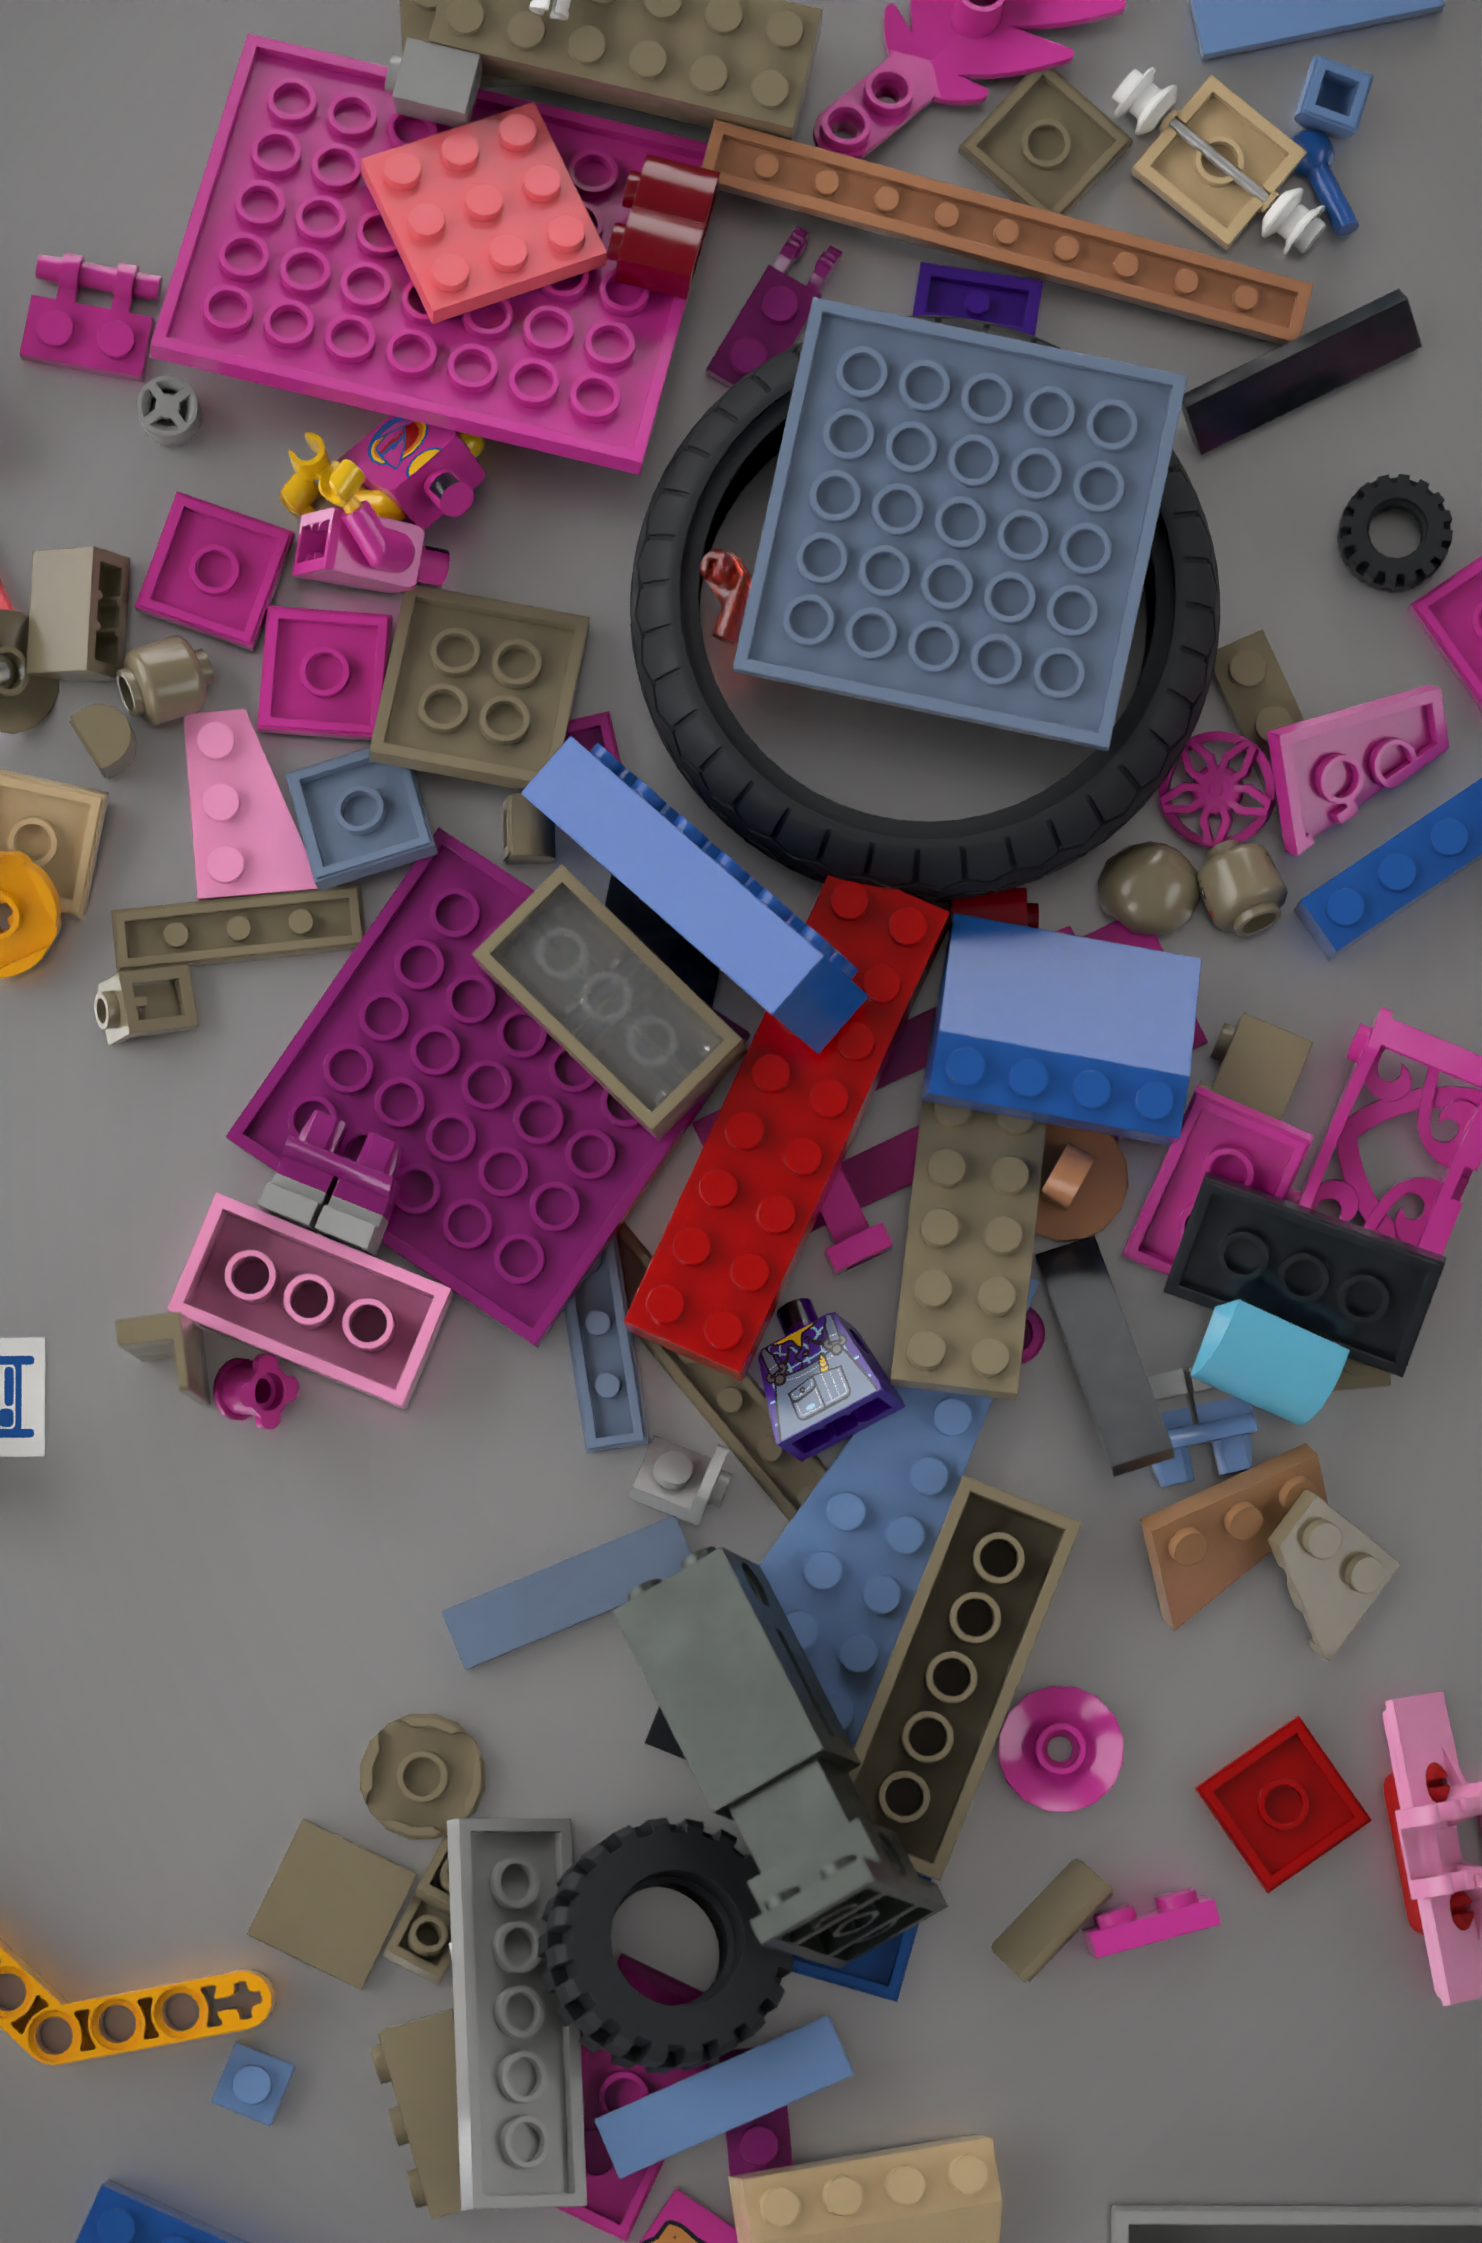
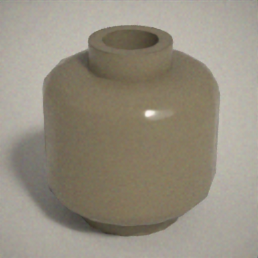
[116,635,214,725]

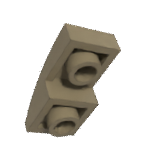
[382,1835,452,1986]

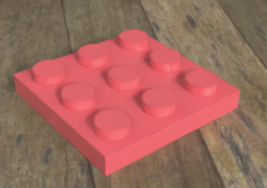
[361,102,607,324]

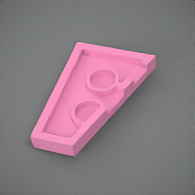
[183,709,318,901]

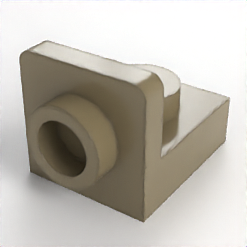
[94,965,199,1045]

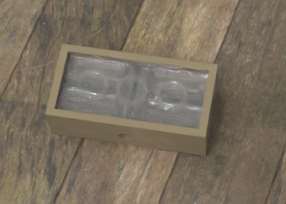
[472,864,747,1142]

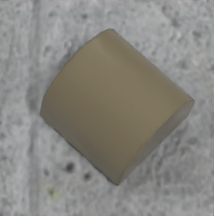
[69,704,137,779]
[502,793,556,865]

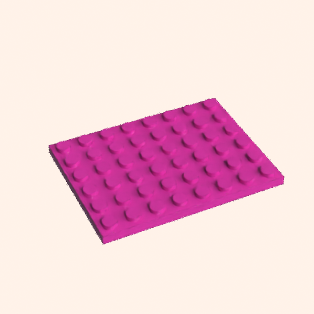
[150,33,718,475]

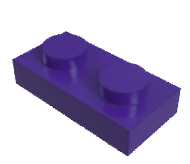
[912,262,1043,336]

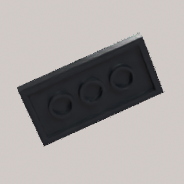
[1163,1171,1447,1378]

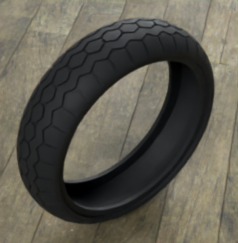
[630,315,1220,902]

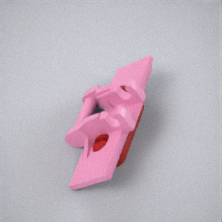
[1382,1691,1482,2006]

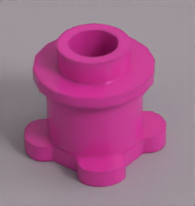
[213,1353,299,1430]

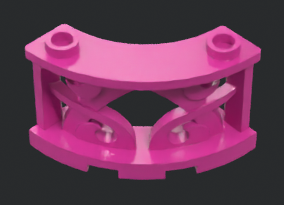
[1286,1007,1482,1256]

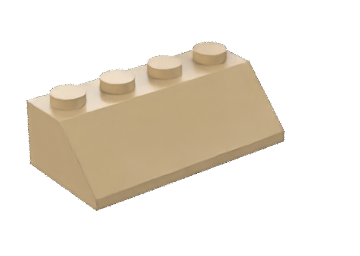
[728,2134,1002,2243]

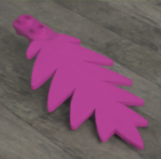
[813,0,1126,159]

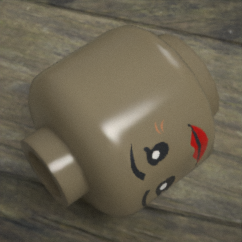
[1196,839,1288,937]

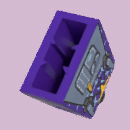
[758,1298,905,1462]

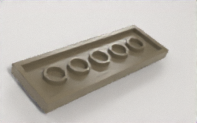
[889,1018,1047,1400]

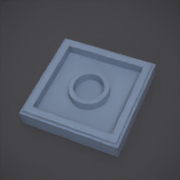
[285,747,439,891]

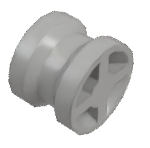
[137,375,202,447]

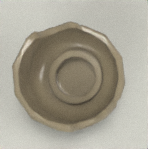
[1098,841,1200,936]

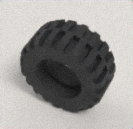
[538,1818,794,2073]

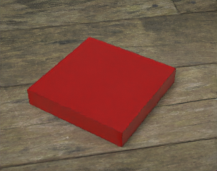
[1194,1716,1372,1893]

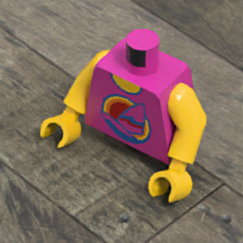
[288,415,486,530]

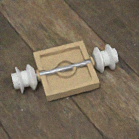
[1112,67,1327,256]

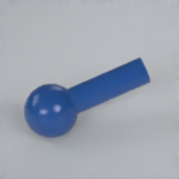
[1291,129,1359,237]

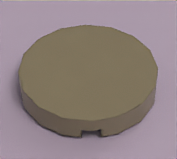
[360,1714,486,1839]

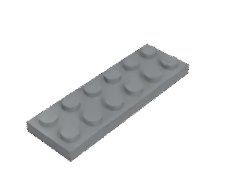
[447,1818,587,2211]

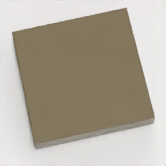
[958,68,1133,216]
[247,1819,418,1990]

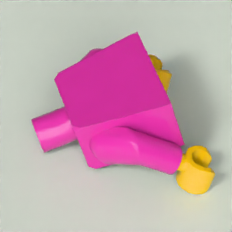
[280,459,450,594]

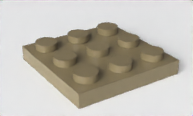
[369,585,590,790]

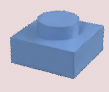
[211,2041,296,2126]

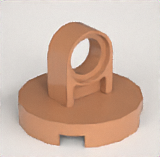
[1035,1123,1129,1243]

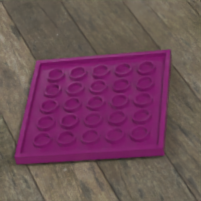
[226,827,751,1348]

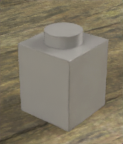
[385,37,483,127]

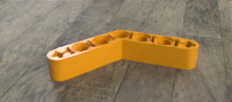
[0,1938,276,2065]

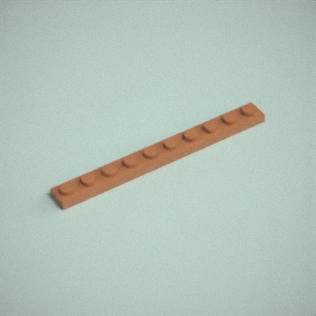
[702,119,1313,345]

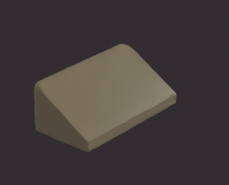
[991,1859,1113,1982]

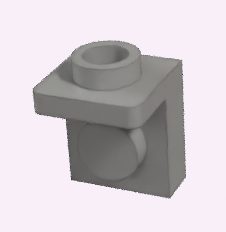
[628,1435,733,1526]

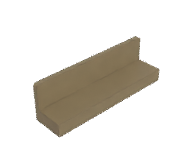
[115,1312,211,1405]

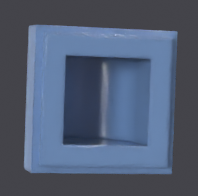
[1294,55,1374,138]

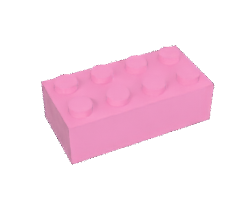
[167,1192,454,1410]

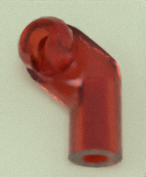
[700,549,752,645]

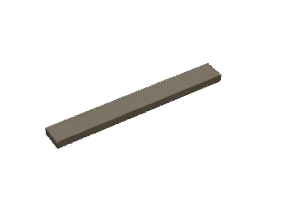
[618,1222,828,1522]

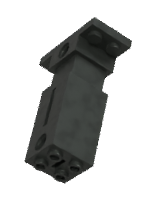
[613,1547,948,1969]

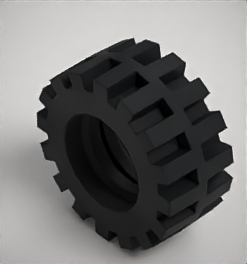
[1337,474,1453,592]

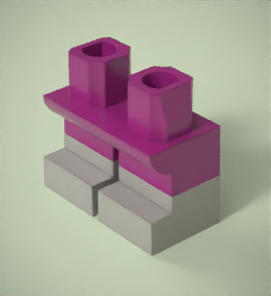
[256,1110,403,1257]

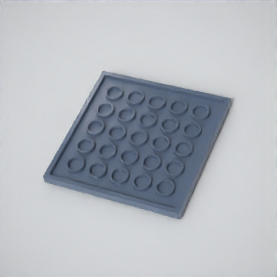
[733,297,1188,751]

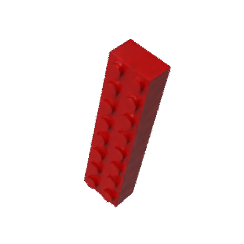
[623,875,950,1382]

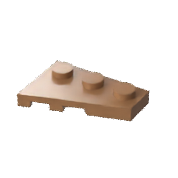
[1140,1443,1328,1631]

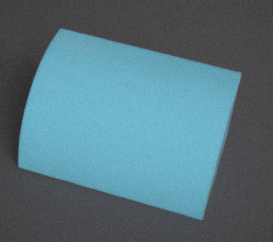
[1190,1299,1350,1426]

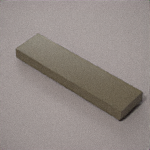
[111,884,366,973]

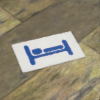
[0,1337,46,1457]

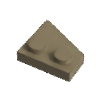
[1268,1489,1401,1662]

